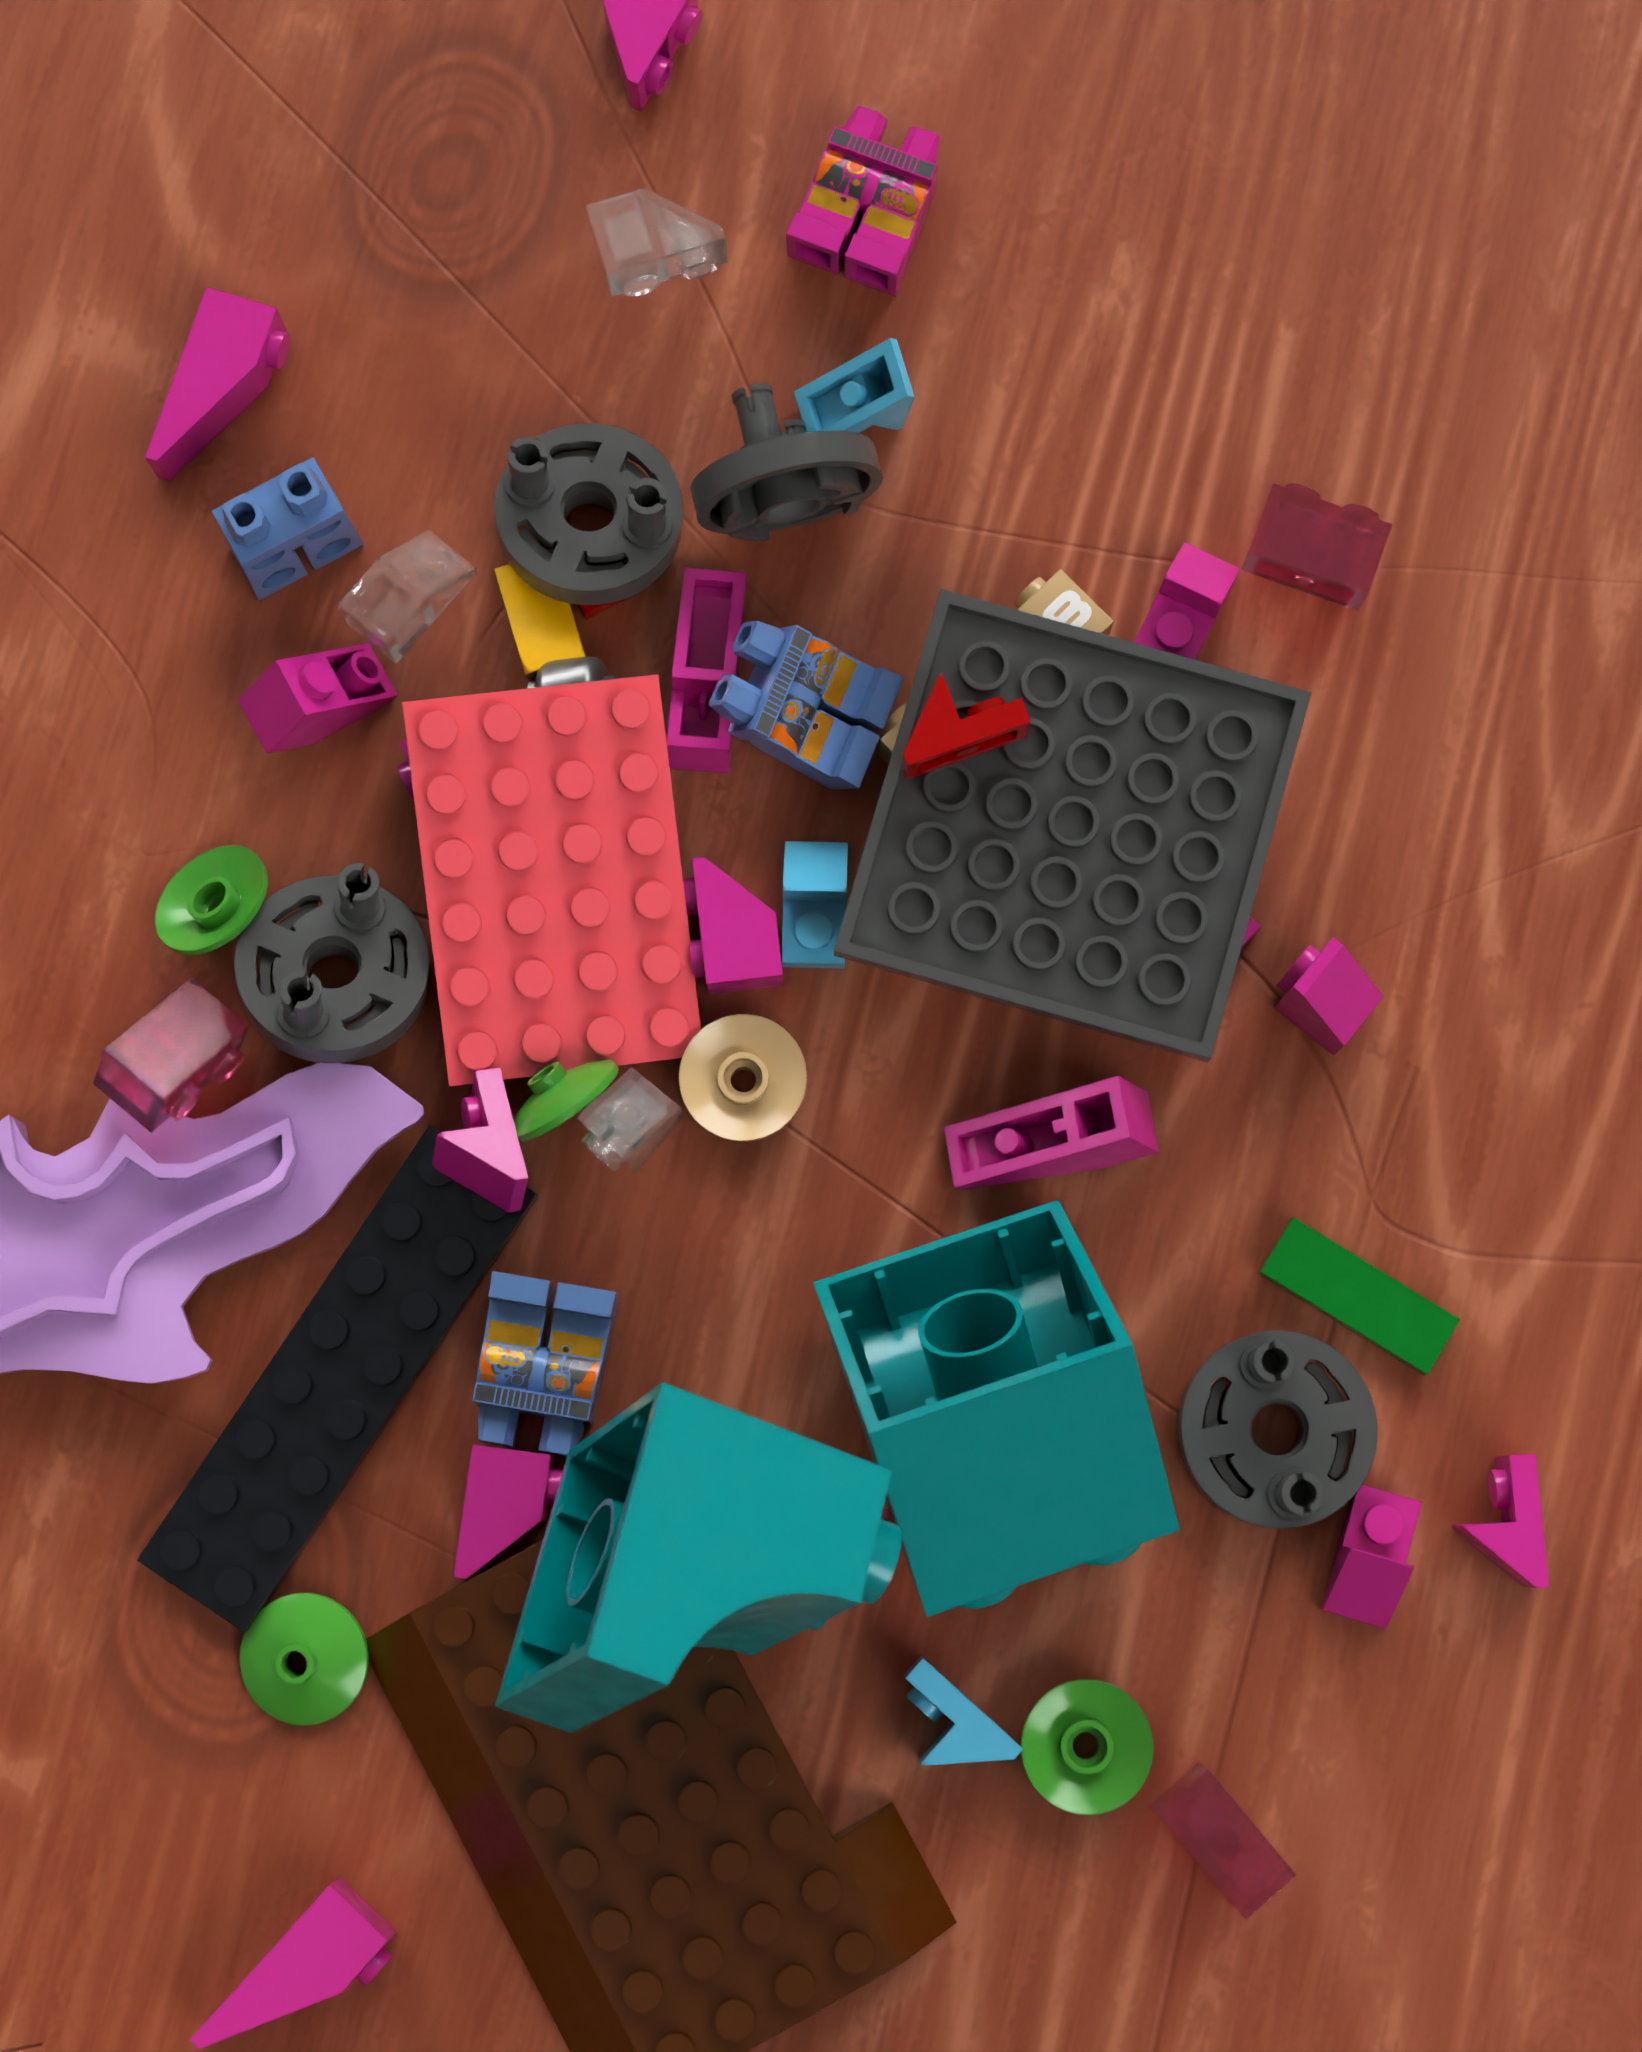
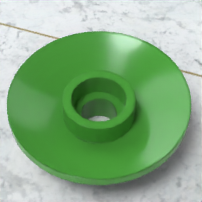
[155,845,268,955]
[513,1059,619,1143]
[240,1592,369,1725]
[1021,1679,1154,1815]

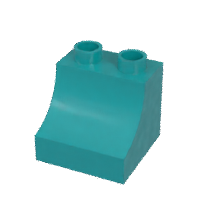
[813,1199,1180,1617]
[495,1382,902,1733]

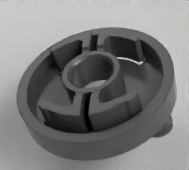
[690,383,883,542]
[494,423,683,605]
[234,863,429,1063]
[1178,1330,1378,1528]

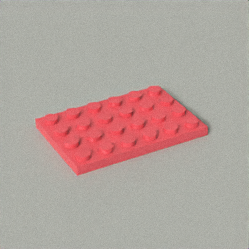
[402,674,701,1086]

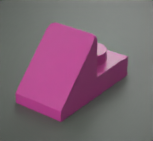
[1134,542,1240,660]
[432,1068,528,1212]
[1452,1453,1549,1588]
[1321,1484,1422,1629]

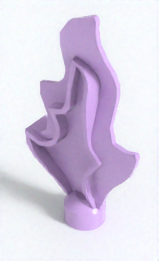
[0,1063,425,1384]

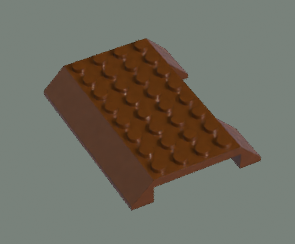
[366,1540,957,2052]

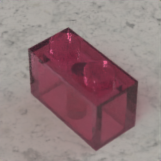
[1241,483,1393,611]
[93,977,249,1133]
[1149,1763,1296,1919]

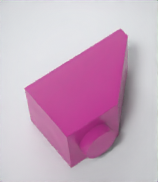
[453,1445,563,1579]

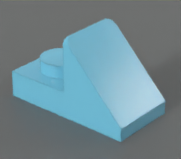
[794,338,915,433]
[782,841,848,969]
[904,1656,1023,1766]

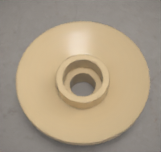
[679,1014,807,1142]

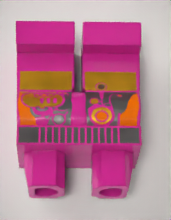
[786,106,940,297]

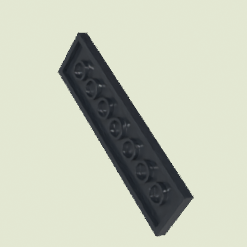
[137,1125,539,1633]

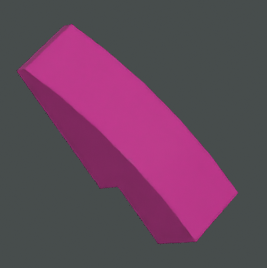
[666,567,747,773]

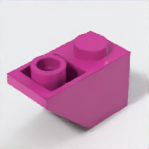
[603,0,702,111]
[238,643,398,754]
[683,857,784,994]
[1274,937,1384,1055]

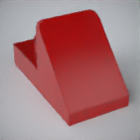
[901,673,1031,780]

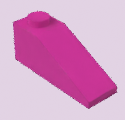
[145,287,291,481]
[944,1076,1159,1190]
[189,1877,397,2049]

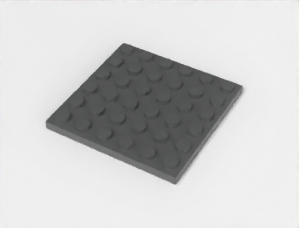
[834,589,1312,1062]

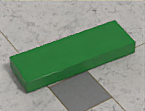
[1258,1217,1460,1376]

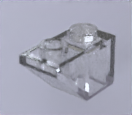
[586,188,727,297]
[338,530,477,664]
[577,1067,684,1174]

